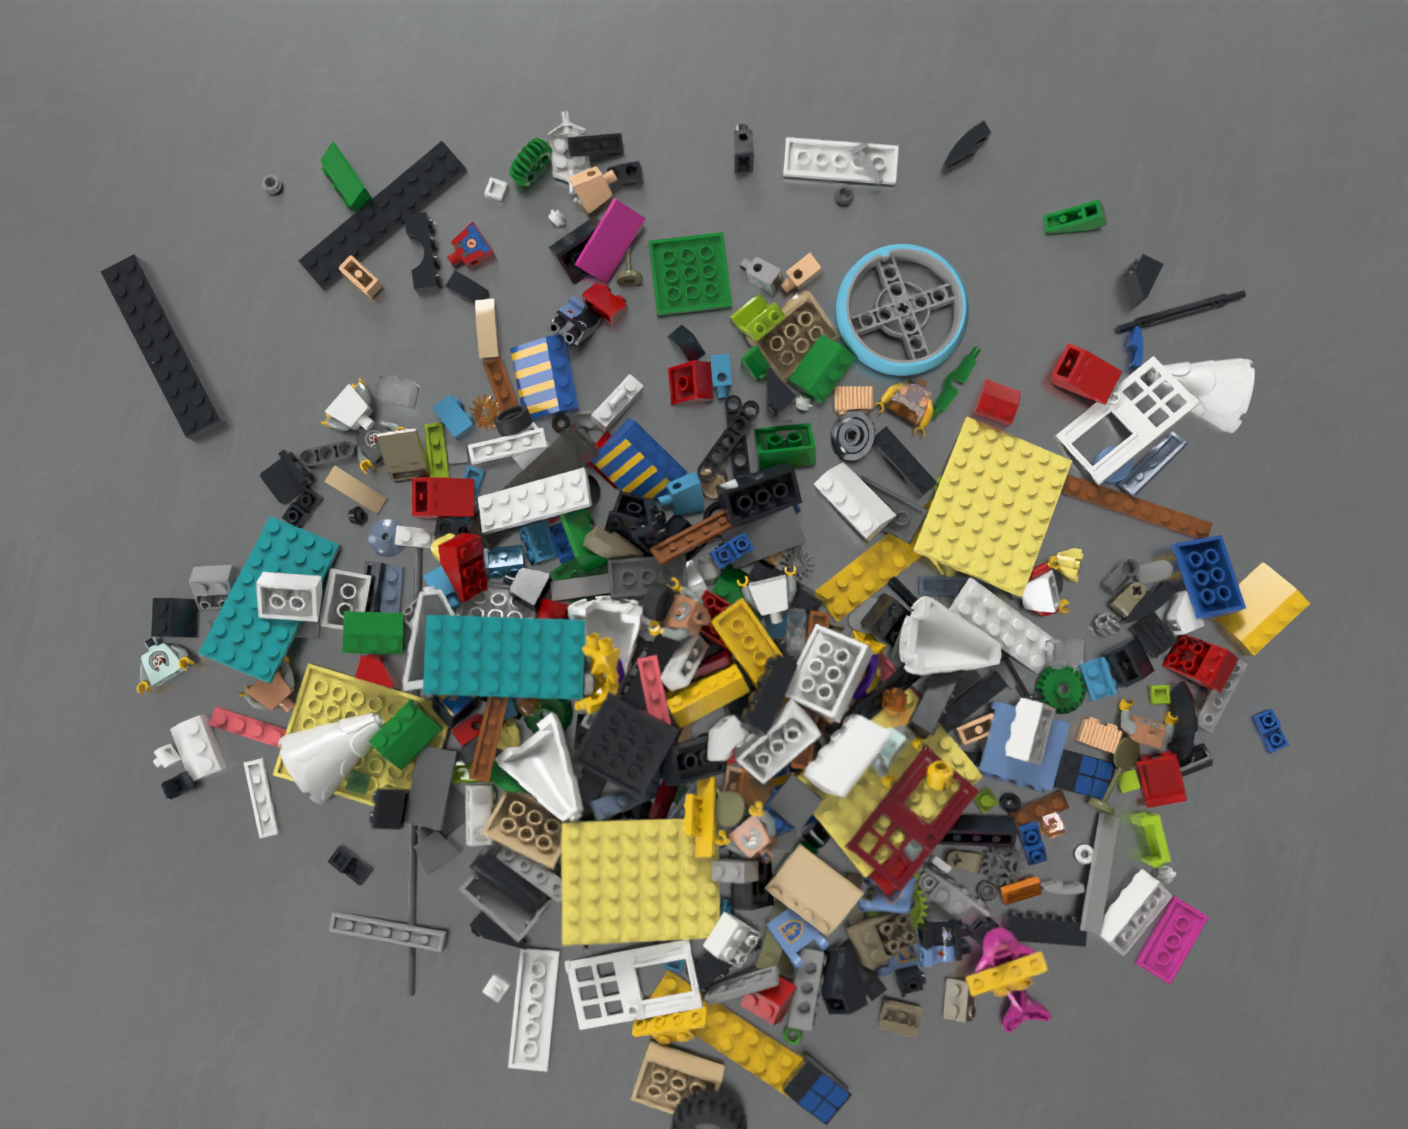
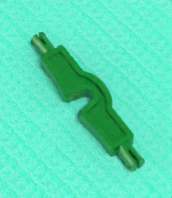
[931,346,981,421]

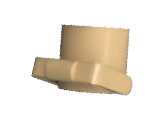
[700,468,728,501]

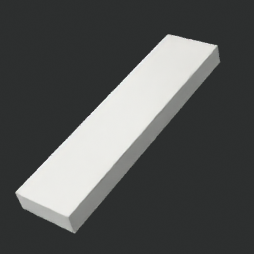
[468,428,548,465]
[244,758,280,839]

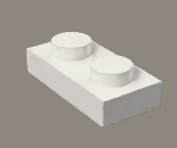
[395,526,435,549]

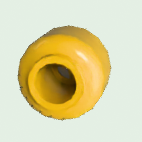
[927,761,953,791]

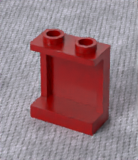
[1136,750,1188,808]

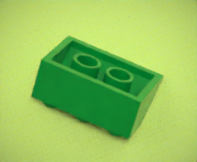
[320,142,372,212]
[788,334,856,403]
[754,423,816,471]
[560,508,607,572]
[711,564,765,622]
[342,611,403,655]
[369,699,443,770]

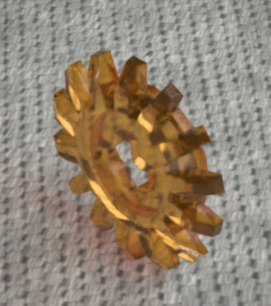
[469,395,501,429]

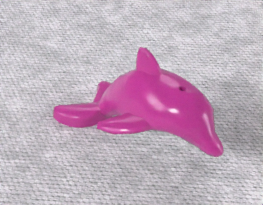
[974,928,1051,1033]

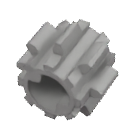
[1095,612,1121,637]

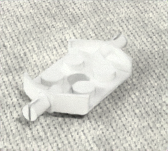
[548,111,590,194]

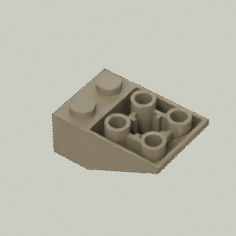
[377,428,430,482]
[847,912,919,969]

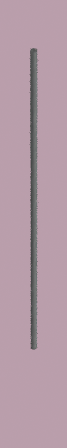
[406,548,422,996]

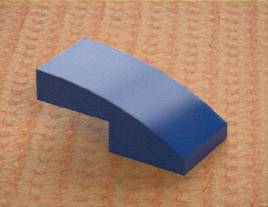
[1126,326,1143,370]
[549,522,575,564]

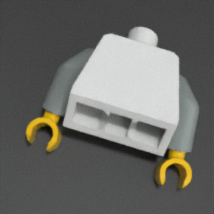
[321,378,375,431]
[737,566,797,624]

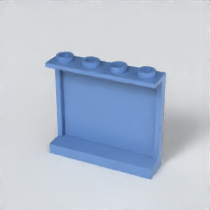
[976,701,1070,793]

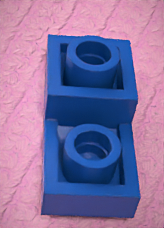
[709,532,754,570]
[1254,709,1290,754]
[1018,821,1047,866]

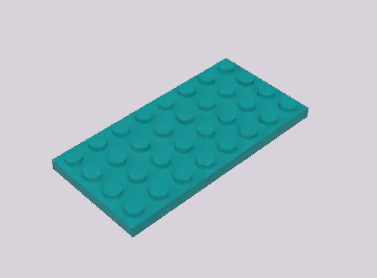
[198,516,341,684]
[423,614,586,699]

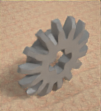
[780,546,815,580]

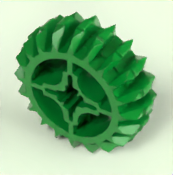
[509,137,553,187]

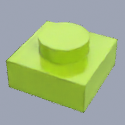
[973,786,999,814]

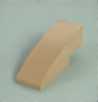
[475,299,500,358]
[324,466,388,514]

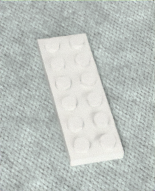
[783,137,898,185]
[478,467,592,535]
[949,578,1058,674]
[508,948,560,1072]

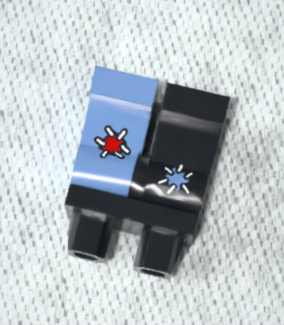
[549,296,603,345]
[918,919,971,967]

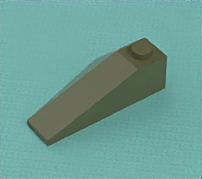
[755,898,798,976]

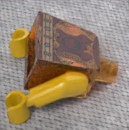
[873,378,934,438]

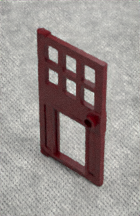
[845,745,979,892]

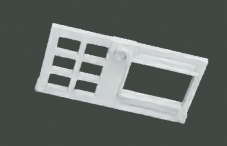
[1056,356,1201,485]
[565,939,703,1030]

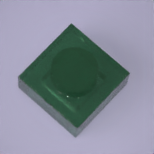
[346,770,372,794]

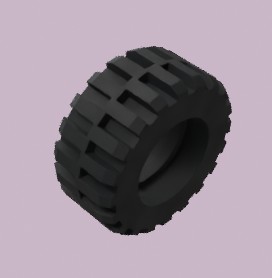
[671,1090,747,1129]

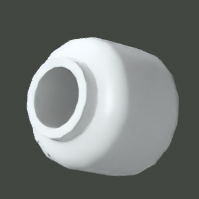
[695,556,722,585]

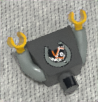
[355,421,404,474]

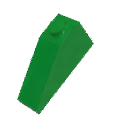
[1043,199,1107,234]

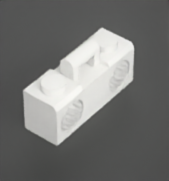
[591,374,644,433]
[660,633,709,691]
[465,784,497,846]

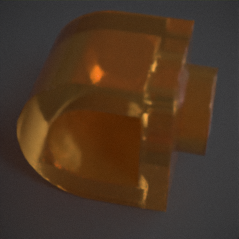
[882,688,908,712]
[514,697,541,717]
[1040,812,1065,838]

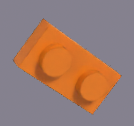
[1000,877,1042,906]

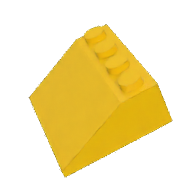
[1211,562,1310,656]
[664,658,750,728]

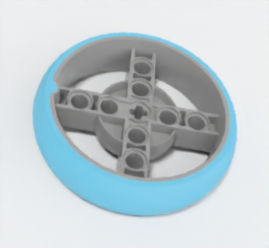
[836,244,969,376]

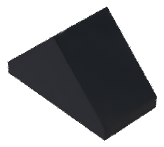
[667,325,706,362]
[802,821,831,849]

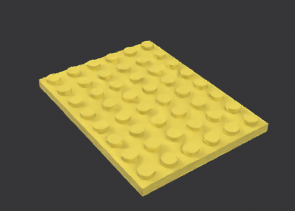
[913,417,1072,597]
[273,663,449,806]
[797,687,983,877]
[561,818,720,945]

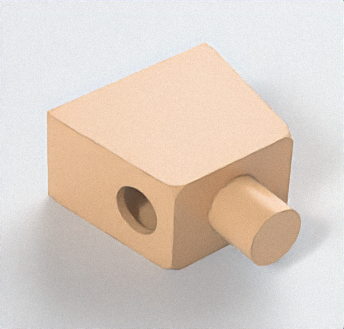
[569,167,617,214]
[780,253,824,293]

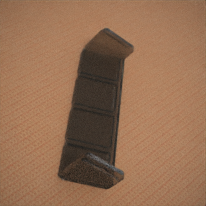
[467,422,599,551]

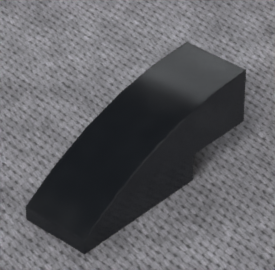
[942,120,991,172]
[1120,580,1178,624]

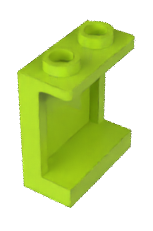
[730,293,786,341]
[1130,811,1171,868]

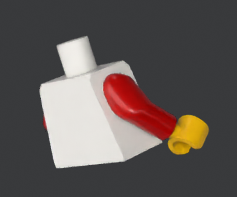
[1011,556,1070,616]

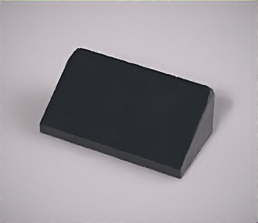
[1179,743,1214,777]

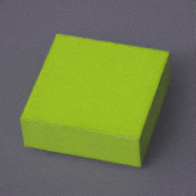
[1148,685,1171,705]
[1117,769,1140,793]

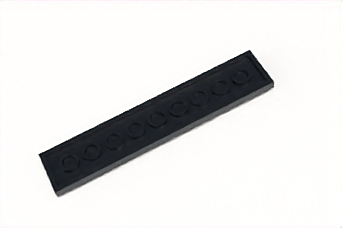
[298,141,467,290]

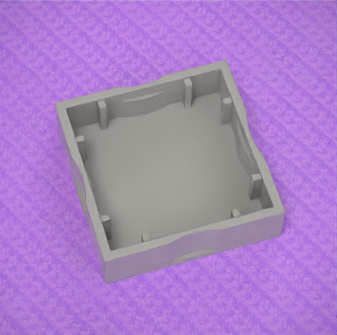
[459,843,562,942]

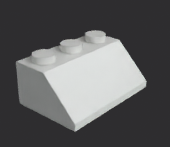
[319,569,371,630]
[256,572,322,622]
[1005,698,1056,765]
[170,715,227,782]

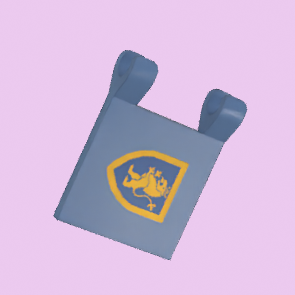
[856,876,916,913]
[766,908,829,969]

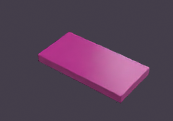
[575,198,646,284]
[1135,896,1209,985]

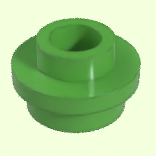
[783,1026,803,1045]

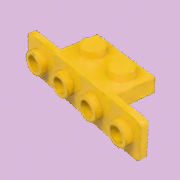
[684,777,716,858]
[966,952,1048,997]
[632,1007,708,1045]

